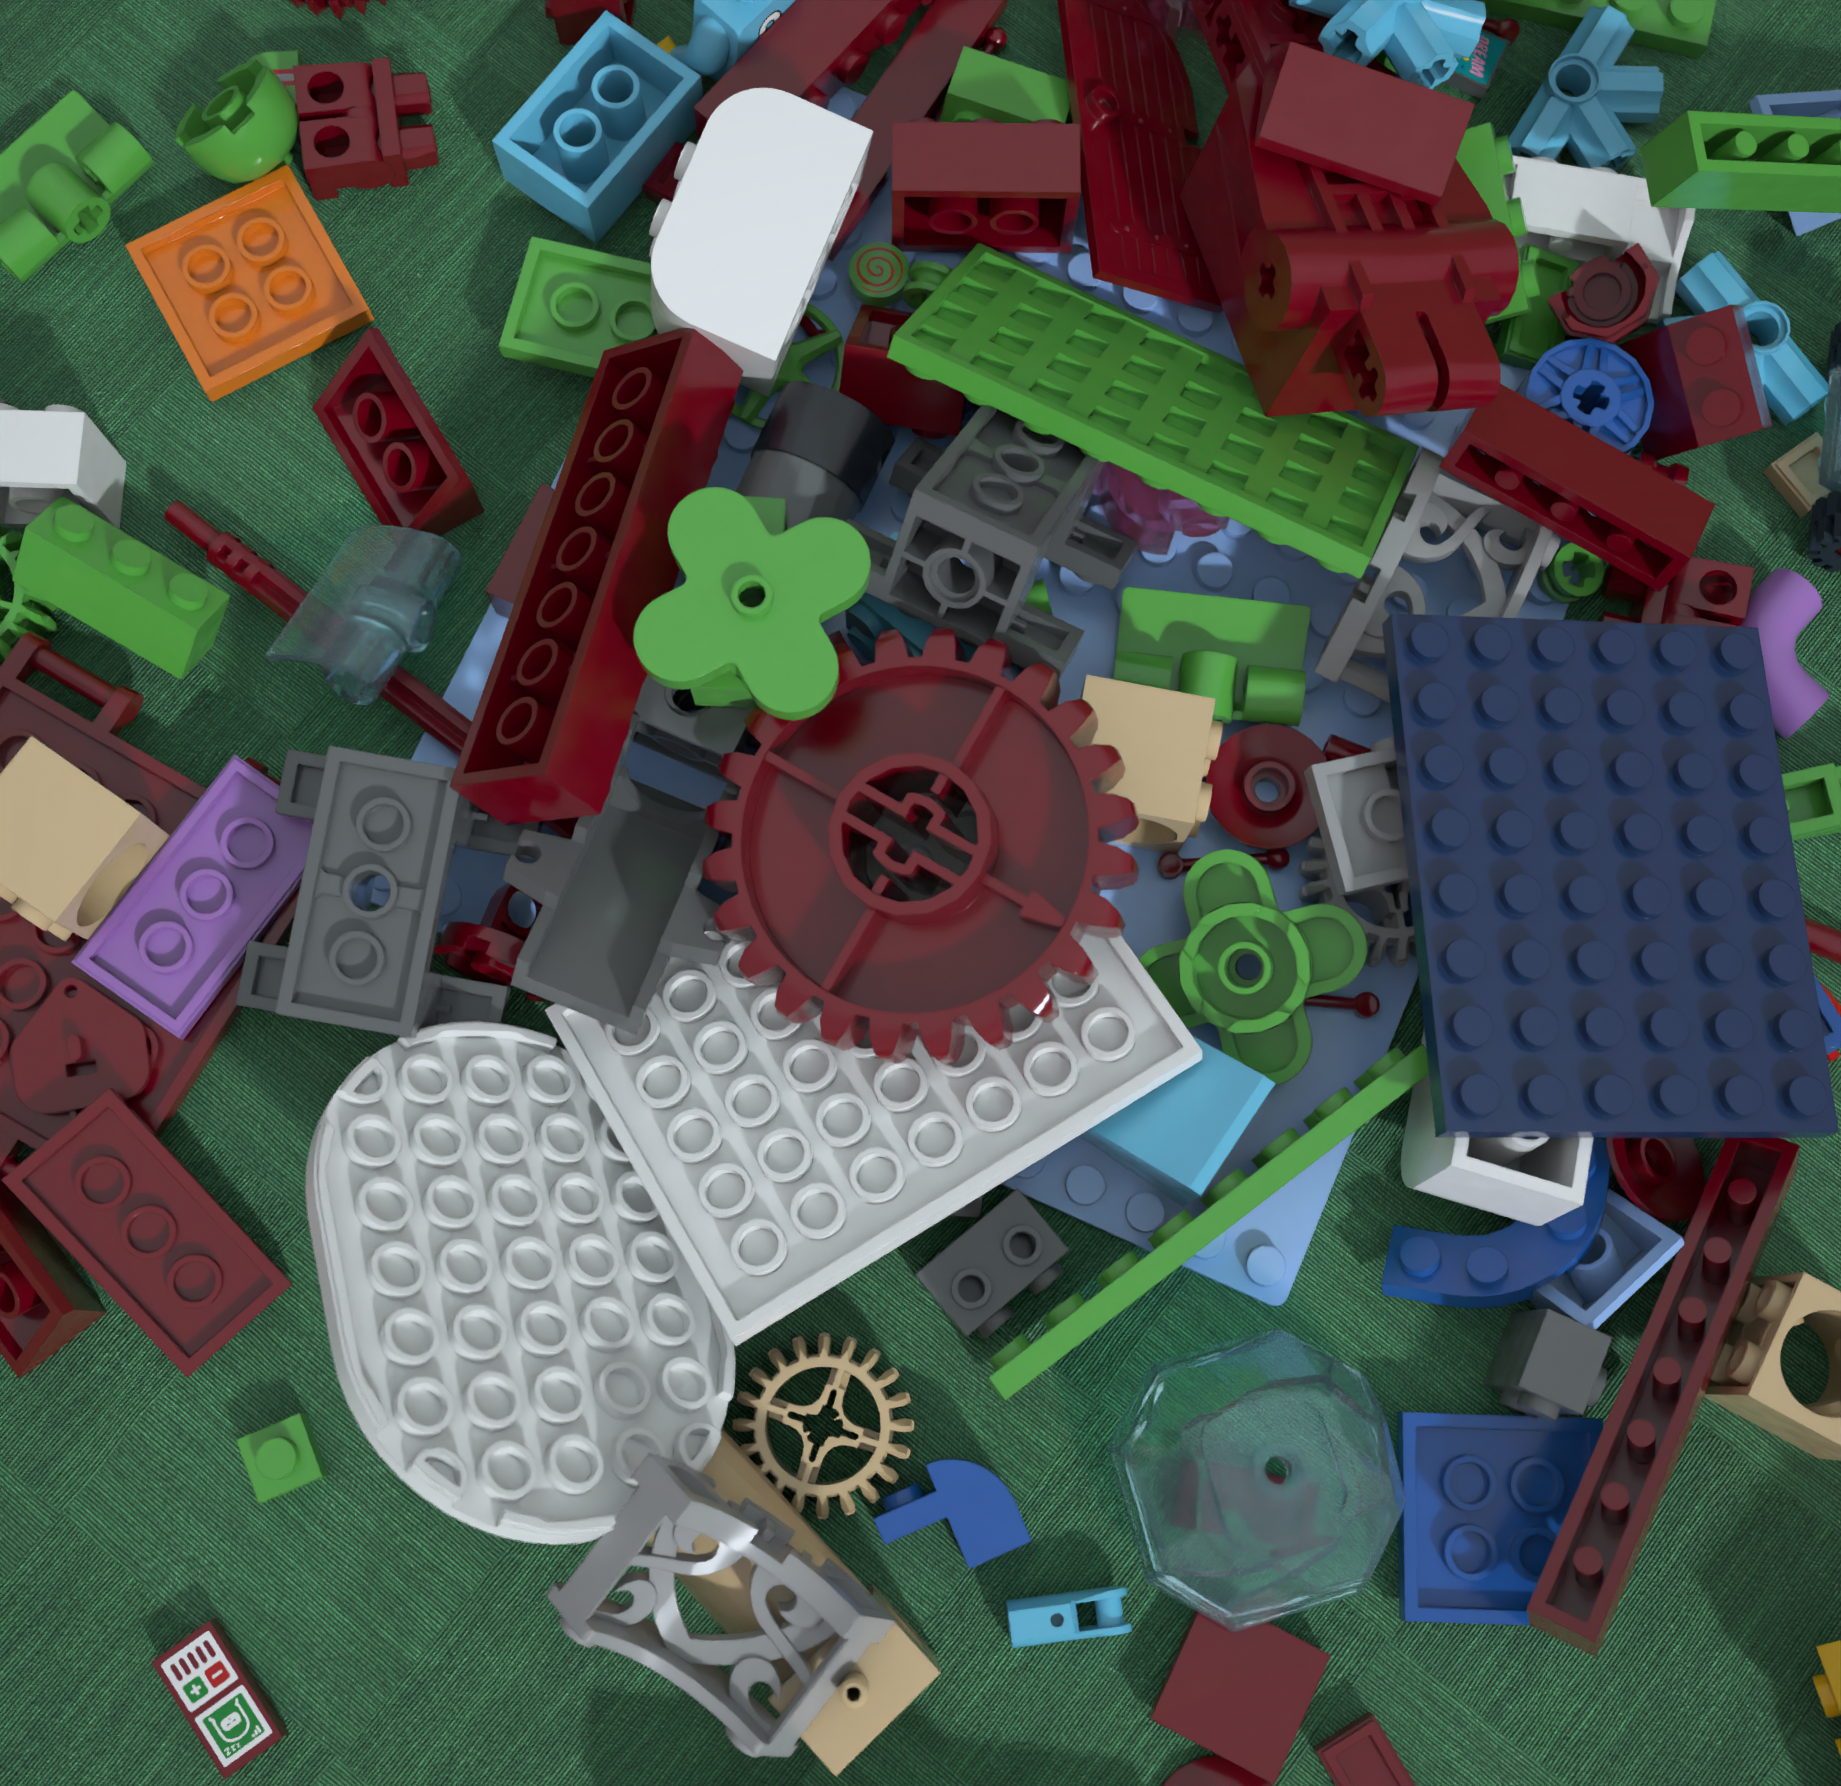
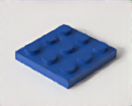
[1397,1411,1603,1625]

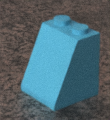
[1079,1036,1276,1207]

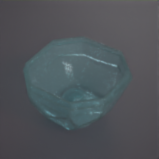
[1106,1327,1406,1632]

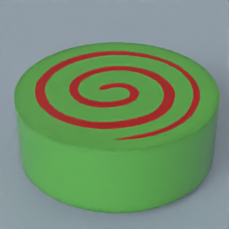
[849,242,909,307]

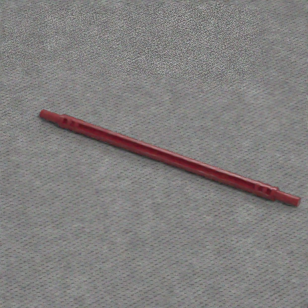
[164,500,579,839]

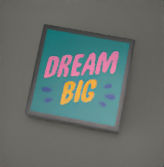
[1443,29,1510,100]

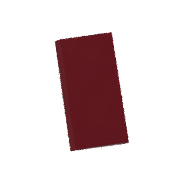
[1254,41,1475,206]
[312,328,485,555]
[0,1182,107,1378]

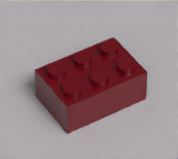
[892,117,1081,253]

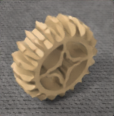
[733,1333,914,1519]

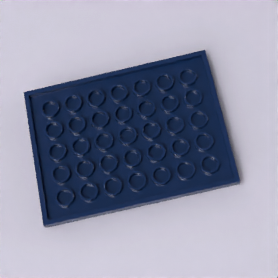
[1382,613,1839,1138]

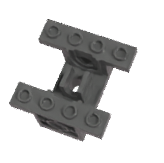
[846,404,1139,679]
[236,745,543,1038]

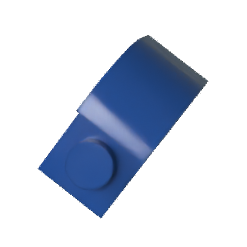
[873,1457,1032,1569]

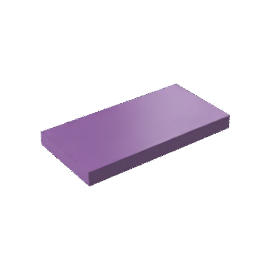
[71,754,314,1040]

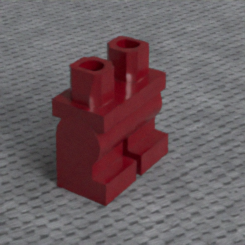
[293,57,439,201]
[1597,557,1754,627]

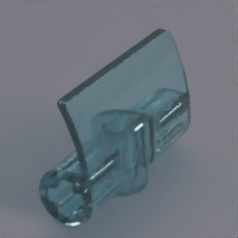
[266,525,463,705]

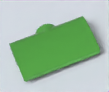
[0,90,155,285]
[1113,587,1311,727]

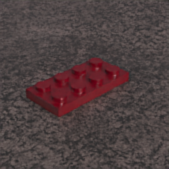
[2,1088,293,1378]

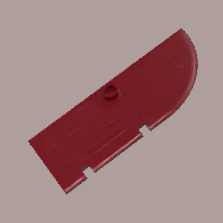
[1057,0,1224,313]

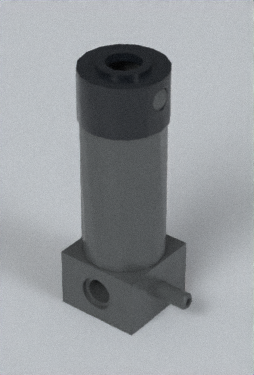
[633,381,895,783]

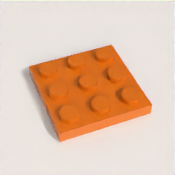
[125,164,375,402]

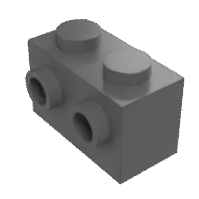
[915,1188,1069,1339]
[1483,1309,1612,1421]

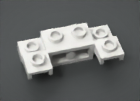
[1504,155,1695,324]

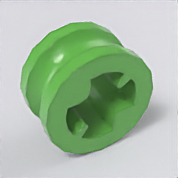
[902,261,953,310]
[1538,543,1604,604]

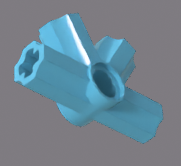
[1289,0,1486,89]
[1509,5,1664,171]
[1656,251,1833,426]

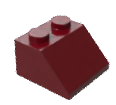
[839,304,967,439]
[1617,304,1773,461]

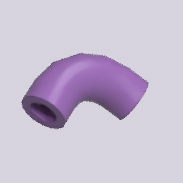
[1739,568,1831,740]

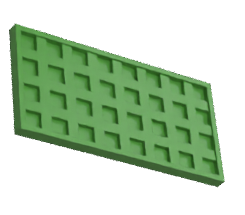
[887,243,1419,579]

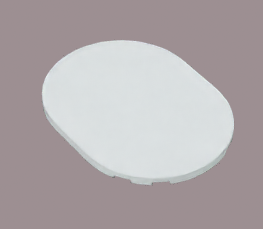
[305,1021,736,1545]

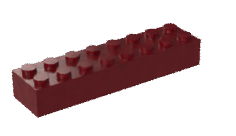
[449,328,744,825]

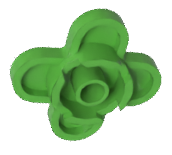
[634,487,871,720]
[1138,849,1368,1085]

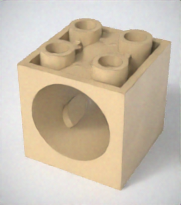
[1080,674,1223,854]
[0,736,170,942]
[1704,1272,1841,1461]

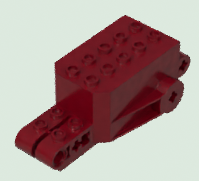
[1179,0,1519,417]

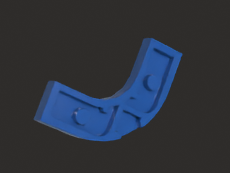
[1381,1139,1612,1308]

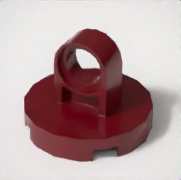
[433,883,551,1002]

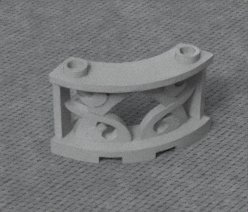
[1314,447,1562,703]
[546,1453,895,1758]

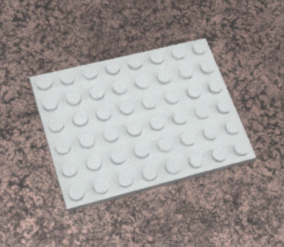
[545,793,1202,1346]

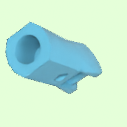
[1005,1586,1132,1648]

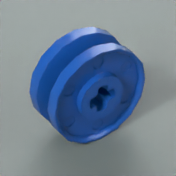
[1515,338,1654,454]

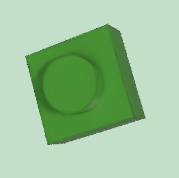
[236,1413,329,1504]

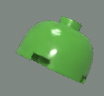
[174,60,299,183]

